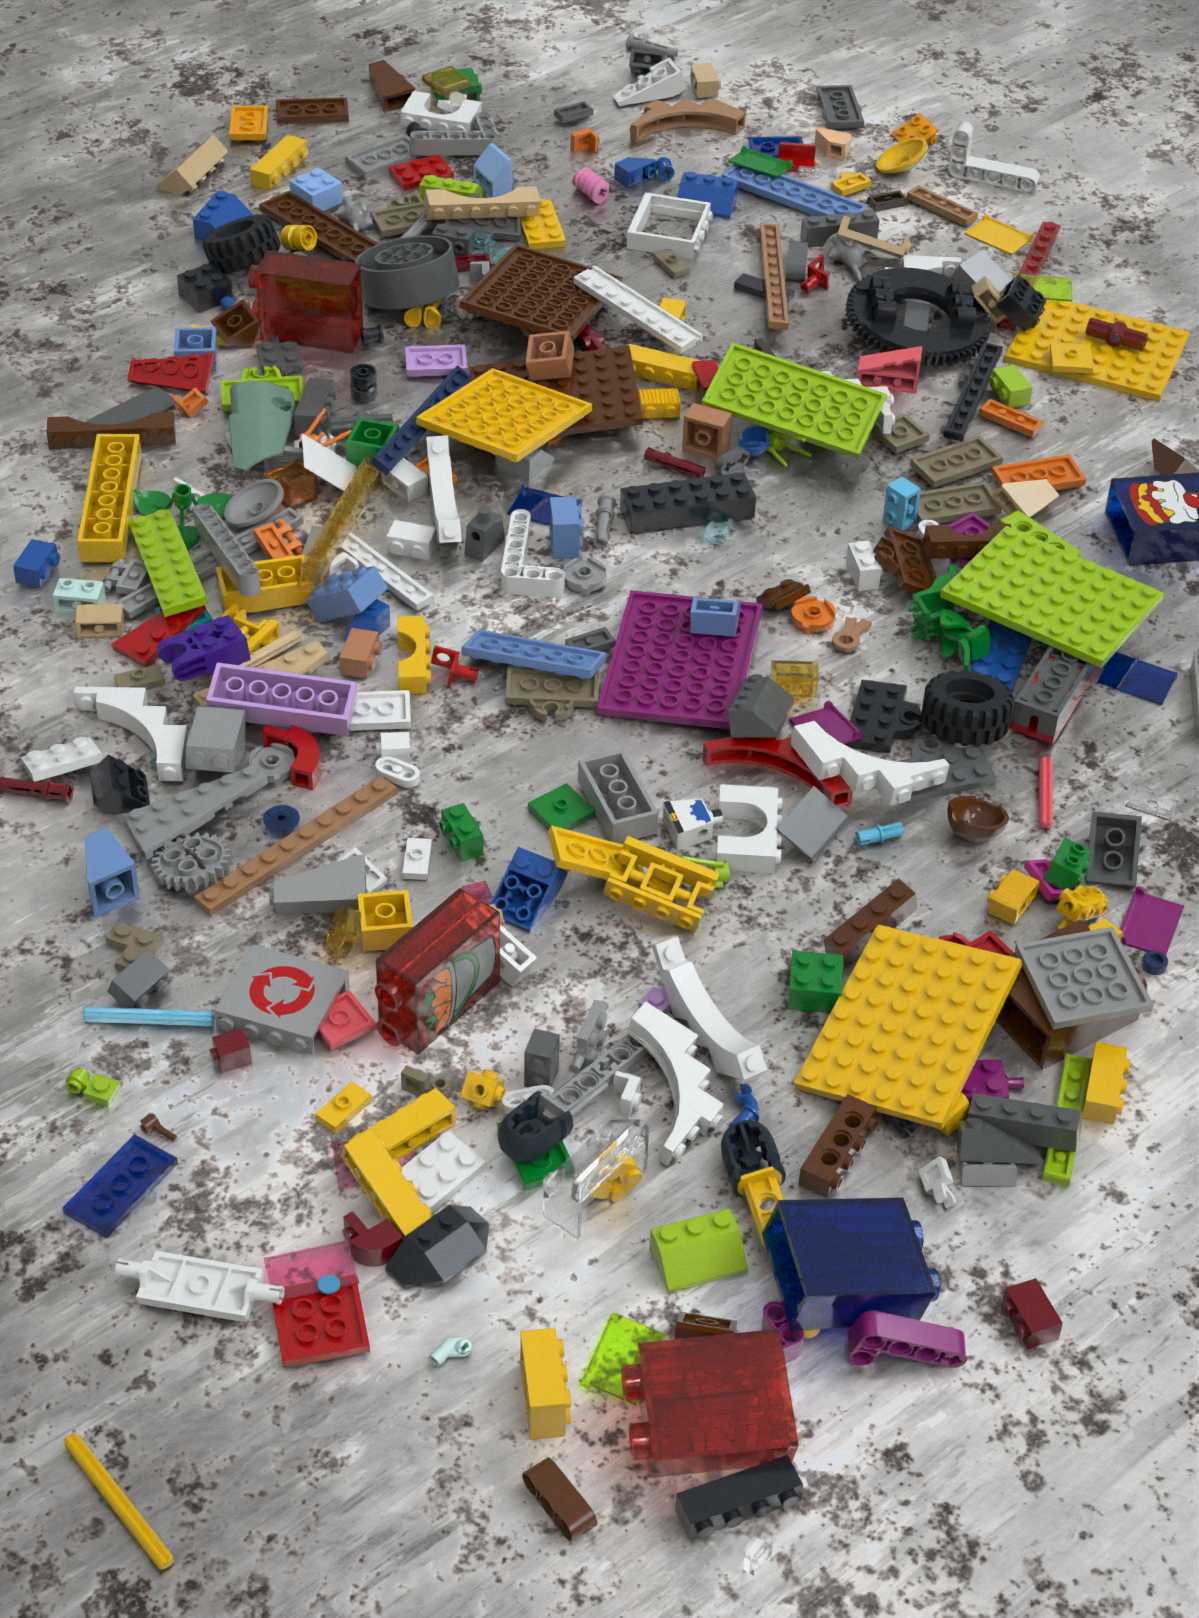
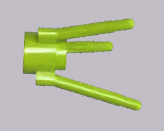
[766,430,812,467]
[682,856,730,893]

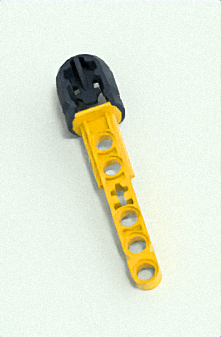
[721,1120,821,1339]

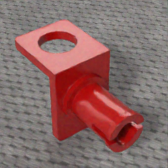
[800,254,830,294]
[431,646,479,688]

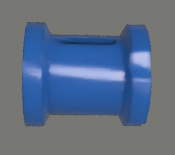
[657,157,675,181]

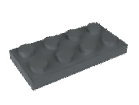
[816,85,864,130]

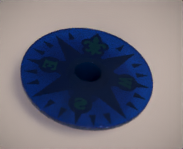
[263,805,300,832]

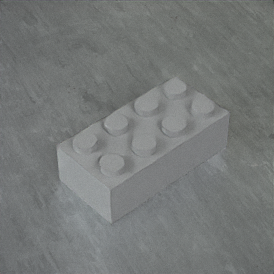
[578,749,659,843]

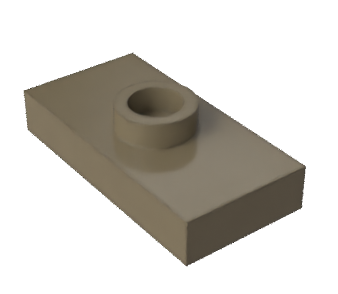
[654,249,691,279]
[114,664,165,689]

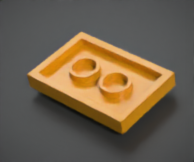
[229,106,268,142]

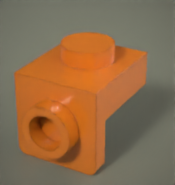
[570,128,600,153]
[172,388,209,418]

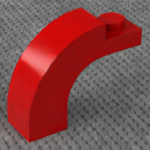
[262,725,321,791]

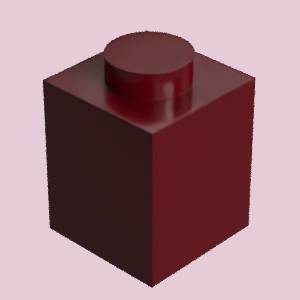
[209,1028,252,1073]

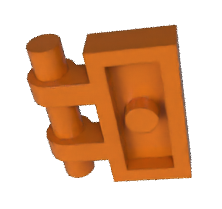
[253,519,304,560]

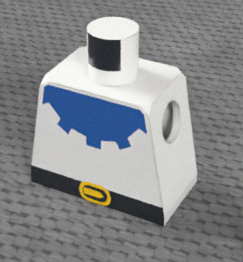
[662,799,723,851]

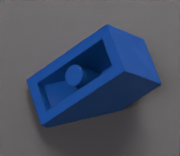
[344,599,390,641]

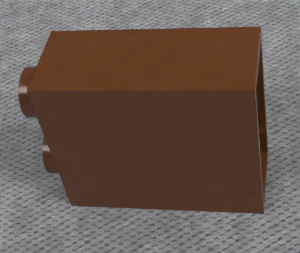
[996,920,1148,1070]

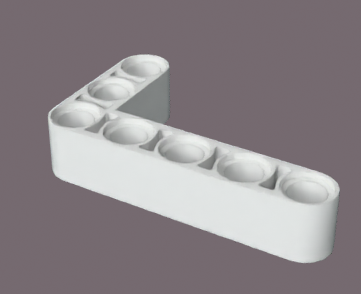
[949,122,1040,192]
[501,509,565,597]

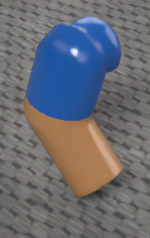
[220,296,251,310]

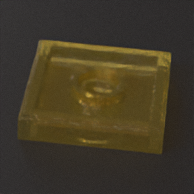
[422,65,472,96]

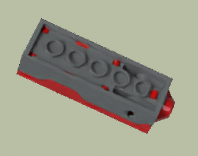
[1010,646,1100,744]

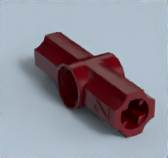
[1085,317,1148,351]
[576,324,607,352]

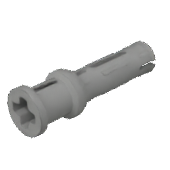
[626,33,678,60]
[594,494,617,549]

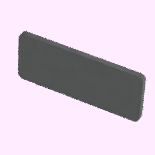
[86,387,176,424]

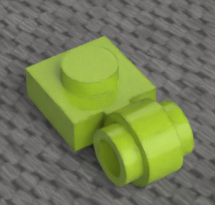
[65,1067,121,1108]

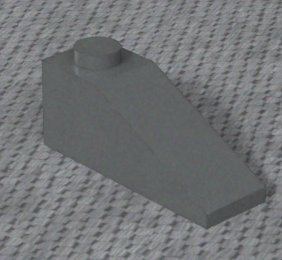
[957,1118,1042,1164]

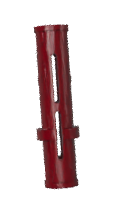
[644,447,706,478]

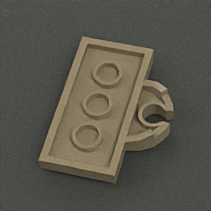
[370,193,444,237]
[505,667,599,722]

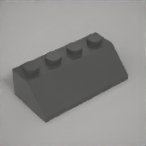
[728,674,794,737]

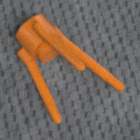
[298,408,351,448]

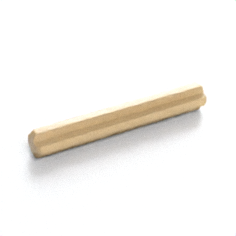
[239,629,302,668]

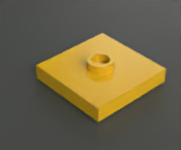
[1050,343,1093,374]

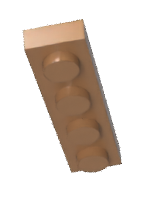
[907,185,978,227]

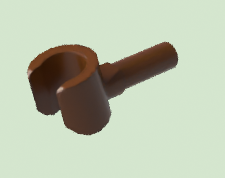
[140,1114,177,1141]

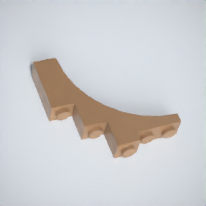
[630,98,746,142]

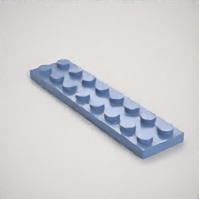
[722,164,868,217]

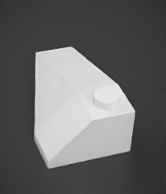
[613,58,687,106]

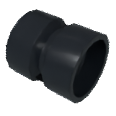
[350,364,377,403]

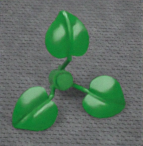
[134,484,234,551]

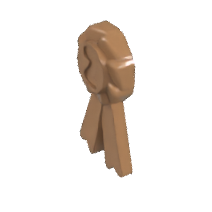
[832,617,872,653]

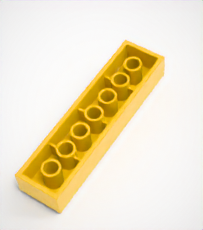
[77,434,142,563]

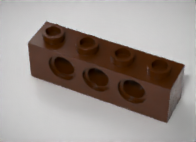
[798,1094,878,1199]

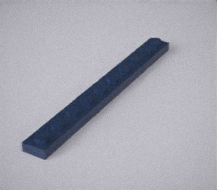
[370,365,471,476]

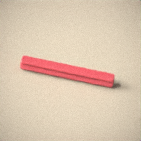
[1039,757,1053,830]

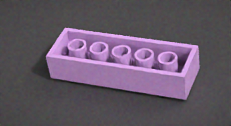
[206,662,357,736]

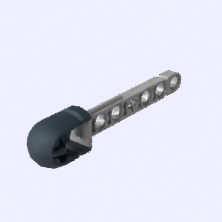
[497,1034,648,1163]

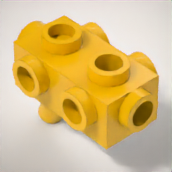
[1056,885,1109,929]

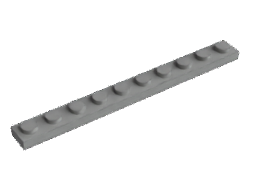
[115,507,304,619]

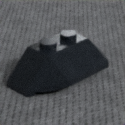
[385,1205,489,1289]

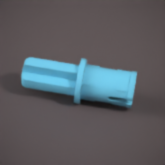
[855,822,904,847]

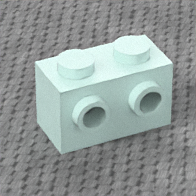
[53,578,106,614]

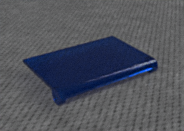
[507,485,583,525]
[1097,652,1178,705]

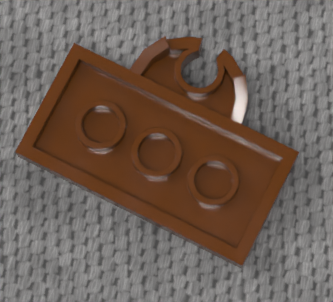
[873,527,937,594]

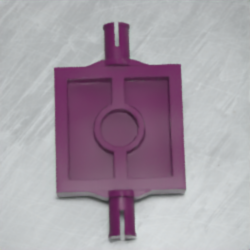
[961,1060,1024,1105]

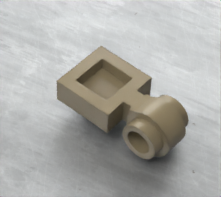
[401,1065,451,1099]

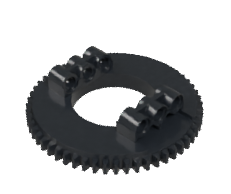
[845,267,991,367]

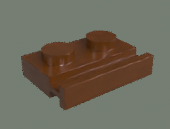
[756,579,811,610]

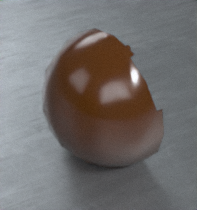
[947,796,1009,843]

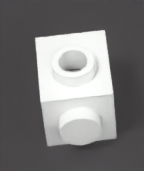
[376,732,411,764]

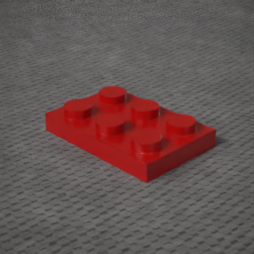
[388,155,454,191]

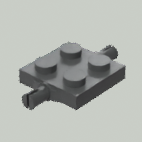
[257,336,303,377]

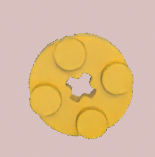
[585,1155,642,1202]

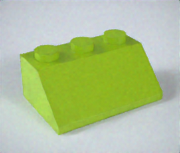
[420,175,484,201]
[649,1208,748,1293]

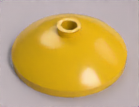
[876,137,928,174]

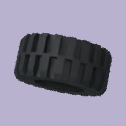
[202,214,281,274]
[921,670,1014,747]

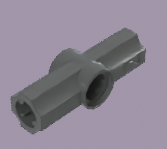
[329,411,393,436]

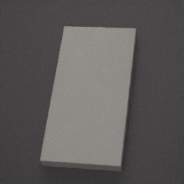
[345,135,425,178]

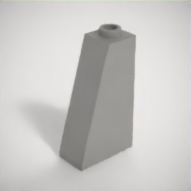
[269,855,367,915]

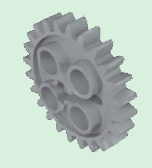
[151,832,233,892]

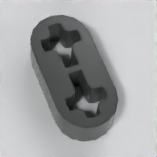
[714,446,750,475]

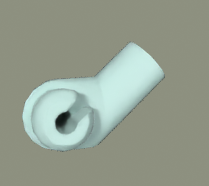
[428,1338,472,1367]

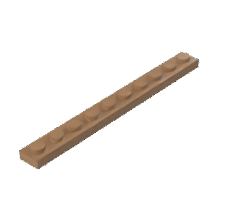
[759,223,789,330]
[194,776,397,916]

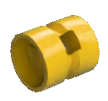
[280,225,317,251]

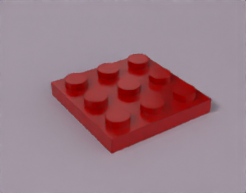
[272,1275,370,1368]

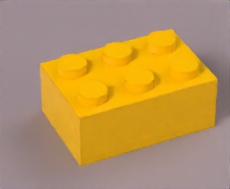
[520,1328,571,1440]

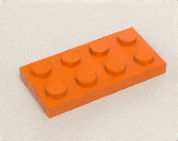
[991,454,1086,490]

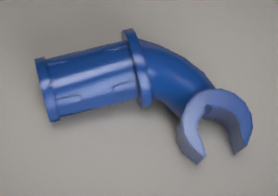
[728,1084,760,1126]

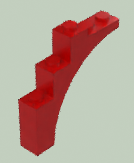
[702,737,853,807]

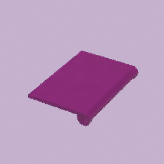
[789,701,863,744]
[1120,886,1184,955]

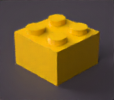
[358,890,414,952]

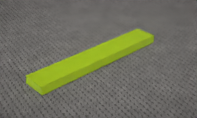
[1042,1053,1092,1186]

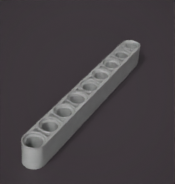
[193,504,261,597]

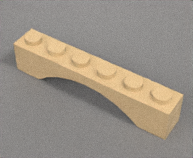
[423,186,541,220]

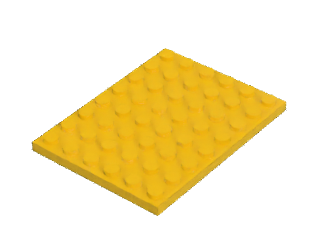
[1004,295,1190,402]
[794,925,1022,1130]

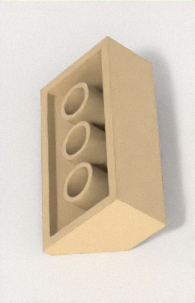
[156,134,228,195]

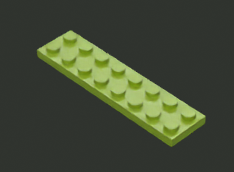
[129,508,209,617]

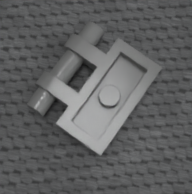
[103,558,149,595]

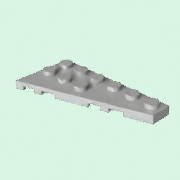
[123,764,268,860]

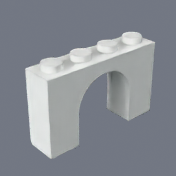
[400,91,482,131]
[716,784,782,874]

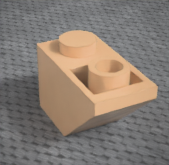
[814,127,851,160]

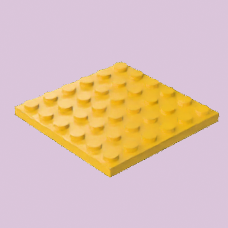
[416,368,592,462]

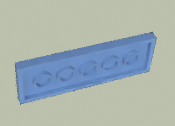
[461,629,606,680]

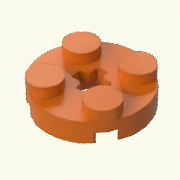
[791,596,836,635]

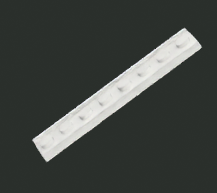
[573,265,703,353]

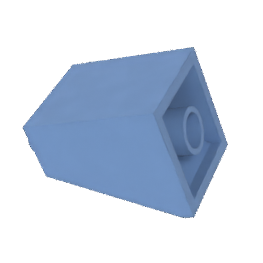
[85,828,140,918]

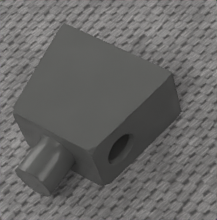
[464,505,505,562]

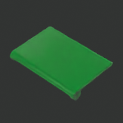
[728,145,793,178]

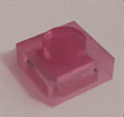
[462,881,493,905]

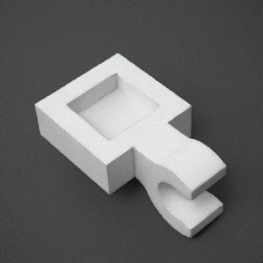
[919,1156,956,1209]

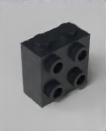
[996,274,1047,332]

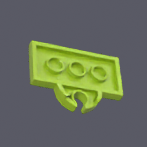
[220,365,304,412]

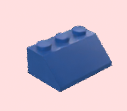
[677,172,739,219]
[193,191,253,241]

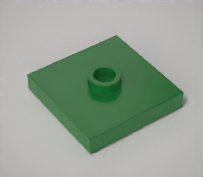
[528,783,595,830]

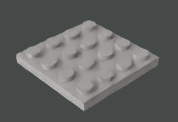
[1015,927,1154,1030]

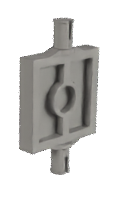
[569,999,609,1073]

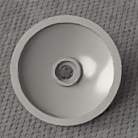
[224,479,284,527]

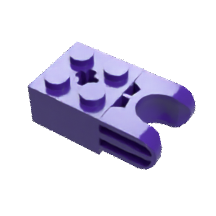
[157,615,251,681]

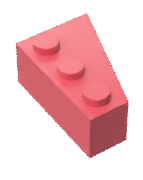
[857,346,922,393]

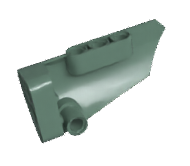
[229,381,296,472]

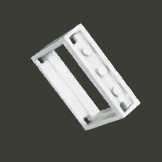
[627,192,713,259]

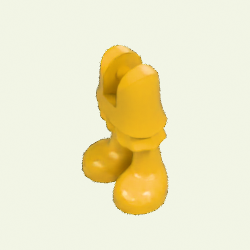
[404,299,441,329]

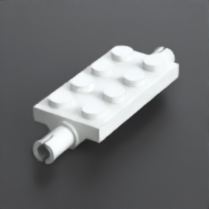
[115,1251,285,1323]

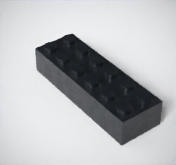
[620,472,756,534]

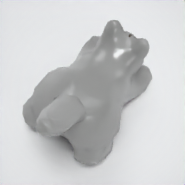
[334,196,373,232]
[827,237,867,281]

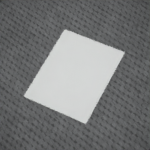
[302,433,360,500]

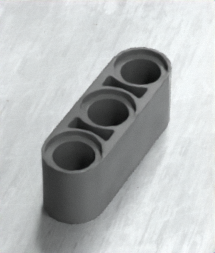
[786,241,808,281]

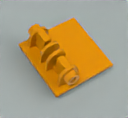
[891,113,939,145]

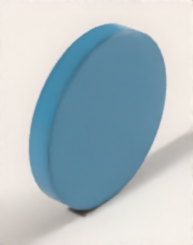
[318,1275,340,1294]

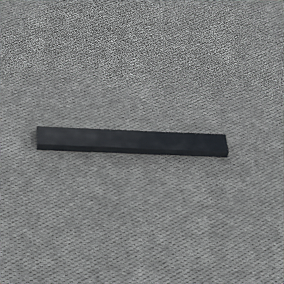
[943,342,1003,442]

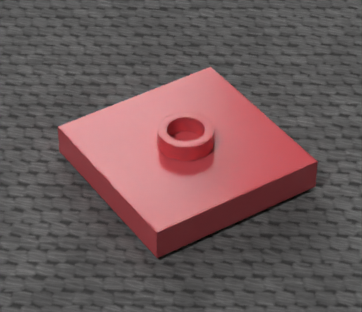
[317,990,377,1051]

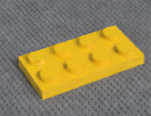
[520,199,566,250]
[547,826,644,888]

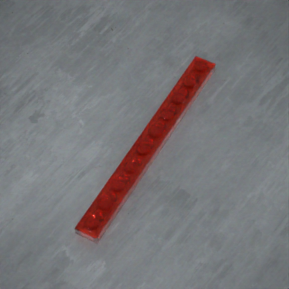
[996,221,1061,331]

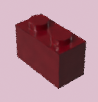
[1001,1278,1063,1349]

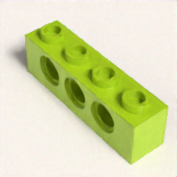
[1000,510,1082,557]

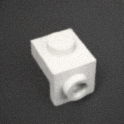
[437,90,467,114]
[323,552,359,580]
[613,1071,642,1118]

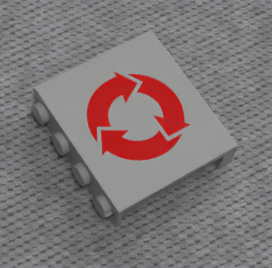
[214,944,350,1055]

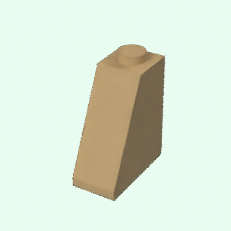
[991,479,1060,518]

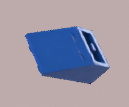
[490,847,568,931]

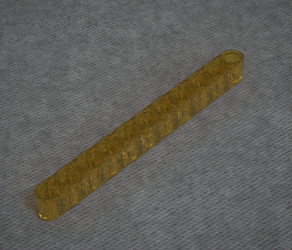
[297,456,381,592]

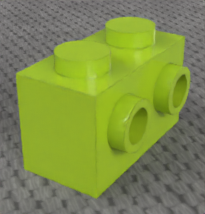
[990,365,1033,408]

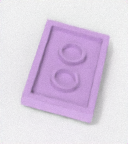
[405,344,468,377]

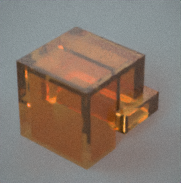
[263,458,319,510]

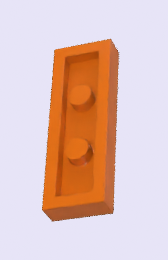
[979,399,1044,438]

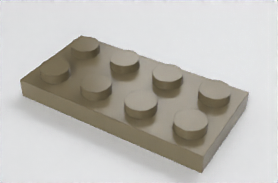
[910,435,1003,488]
[917,481,1002,524]

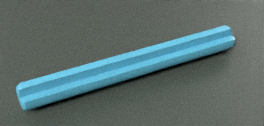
[83,1007,214,1026]

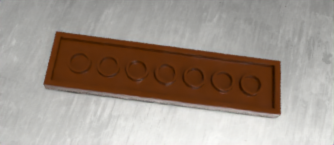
[259,191,379,268]

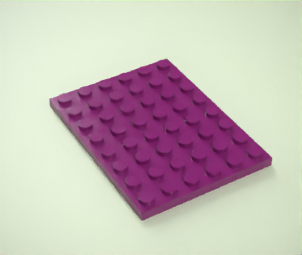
[597,590,763,729]

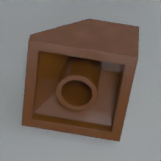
[1151,438,1199,483]

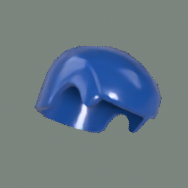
[738,426,770,457]

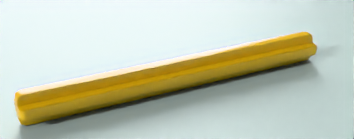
[64,1433,174,1570]

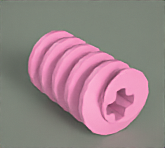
[571,167,610,204]

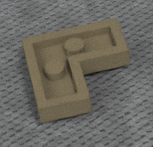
[106,921,164,972]

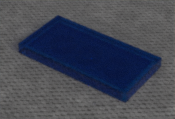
[62,1134,178,1239]

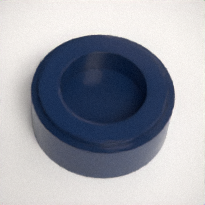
[1141,951,1168,975]

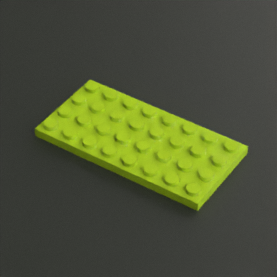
[702,342,887,459]

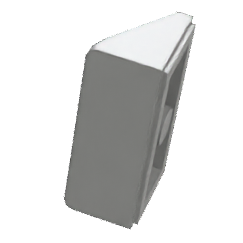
[958,1157,1017,1187]

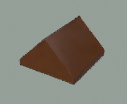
[210,300,261,347]
[674,1312,737,1357]

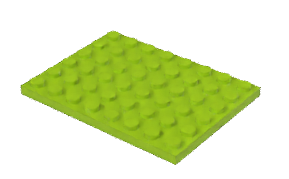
[940,526,1164,668]

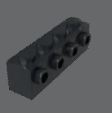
[675,1455,803,1540]

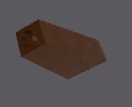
[368,60,415,113]

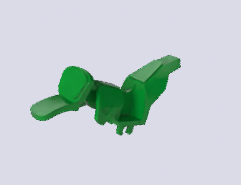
[908,564,990,672]

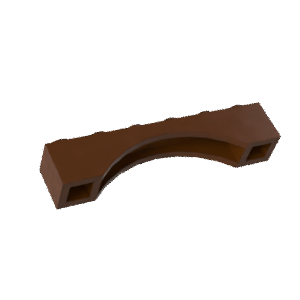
[46,412,176,449]

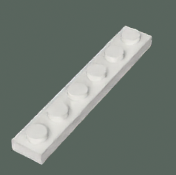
[332,531,434,611]

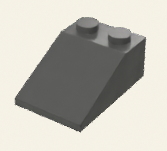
[1086,811,1142,887]

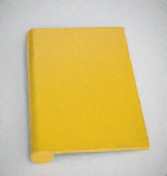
[965,213,1033,255]

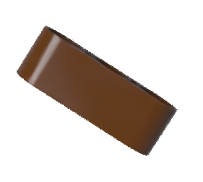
[522,1457,598,1542]

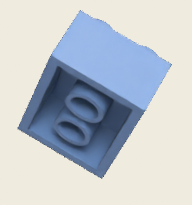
[305,565,388,623]

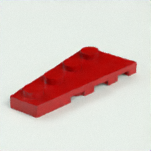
[127,352,215,394]
[111,605,206,667]

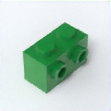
[439,803,484,862]
[1043,838,1091,890]

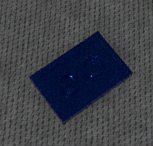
[748,136,803,158]

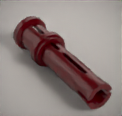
[0,777,74,803]

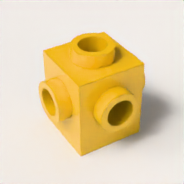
[460,1069,506,1110]

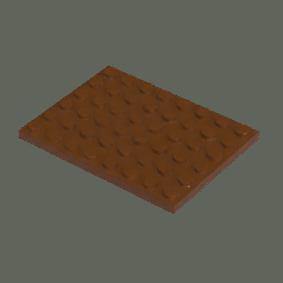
[459,244,623,342]
[469,346,643,436]

